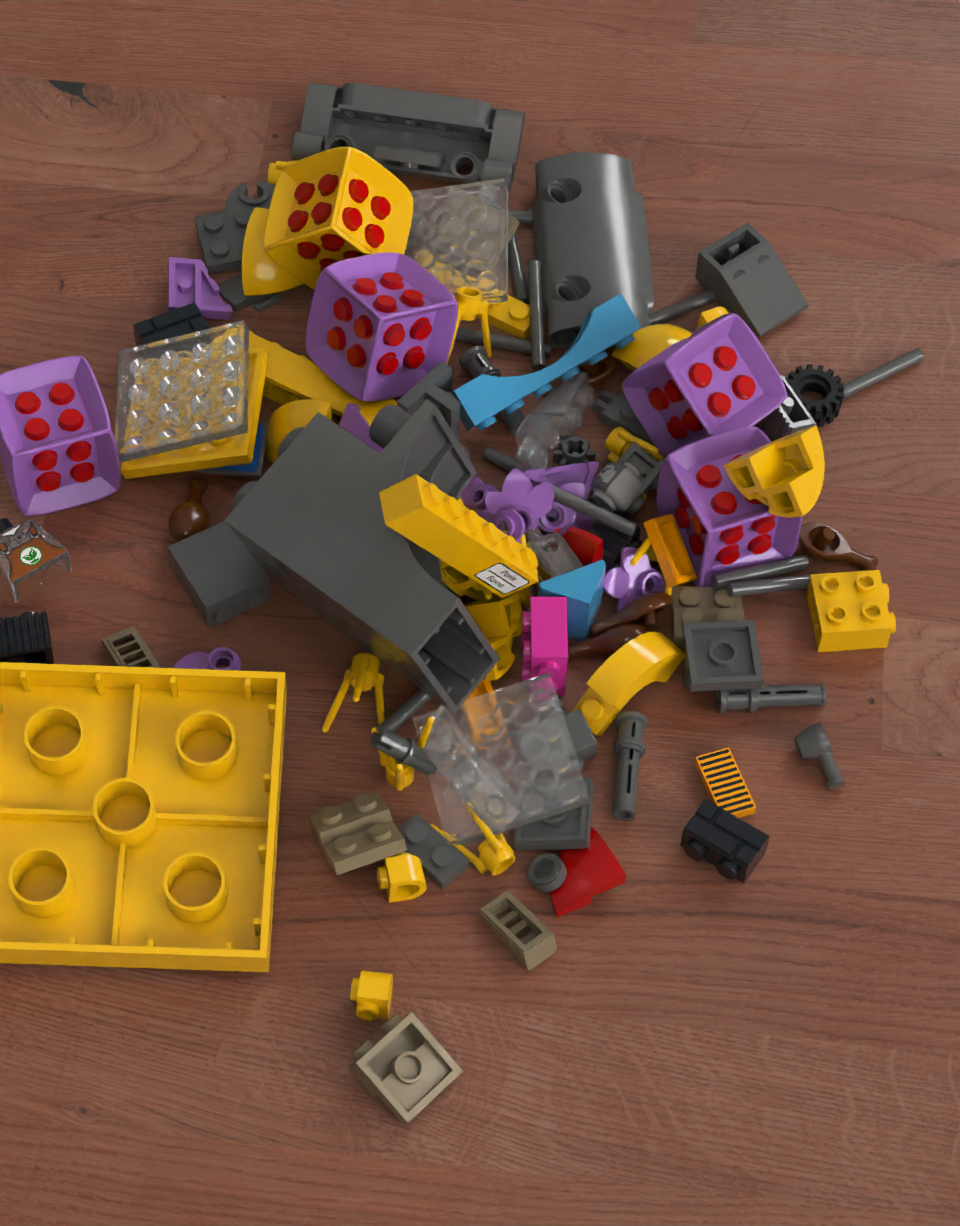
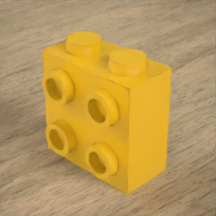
[806,570,896,652]

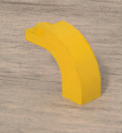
[571,632,685,736]

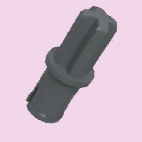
[370,726,440,775]

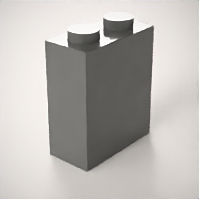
[167,521,271,627]

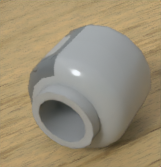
[591,462,642,512]

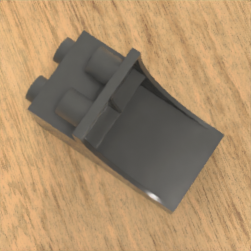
[224,399,500,714]

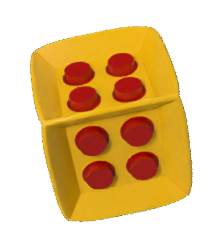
[264,147,413,290]

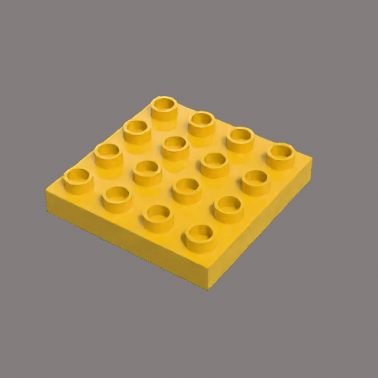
[0,662,287,972]

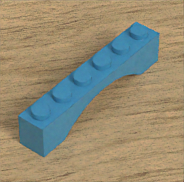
[451,293,642,431]

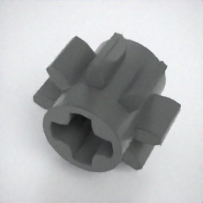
[553,435,596,466]

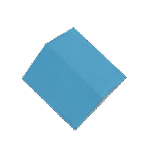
[538,559,606,642]

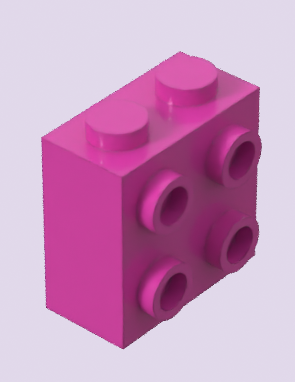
[521,596,568,698]

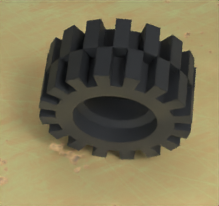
[786,364,844,427]

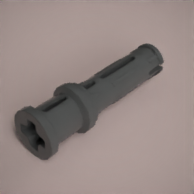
[459,346,530,436]
[715,683,827,714]
[612,711,648,821]

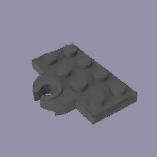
[195,181,275,274]

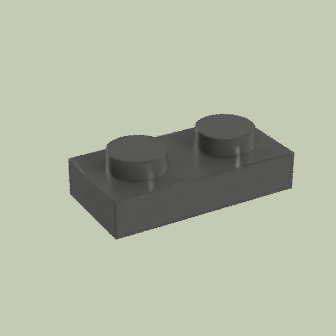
[398,813,469,890]

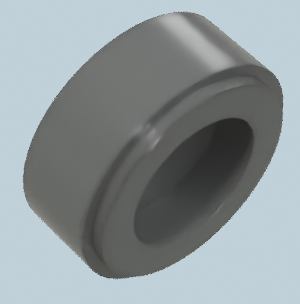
[527,853,567,892]

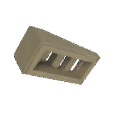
[101,625,161,668]
[478,890,557,971]

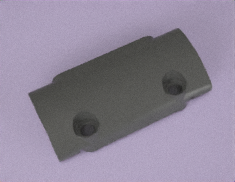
[292,82,525,191]
[532,152,654,349]

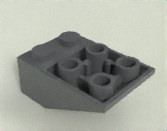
[695,223,808,337]

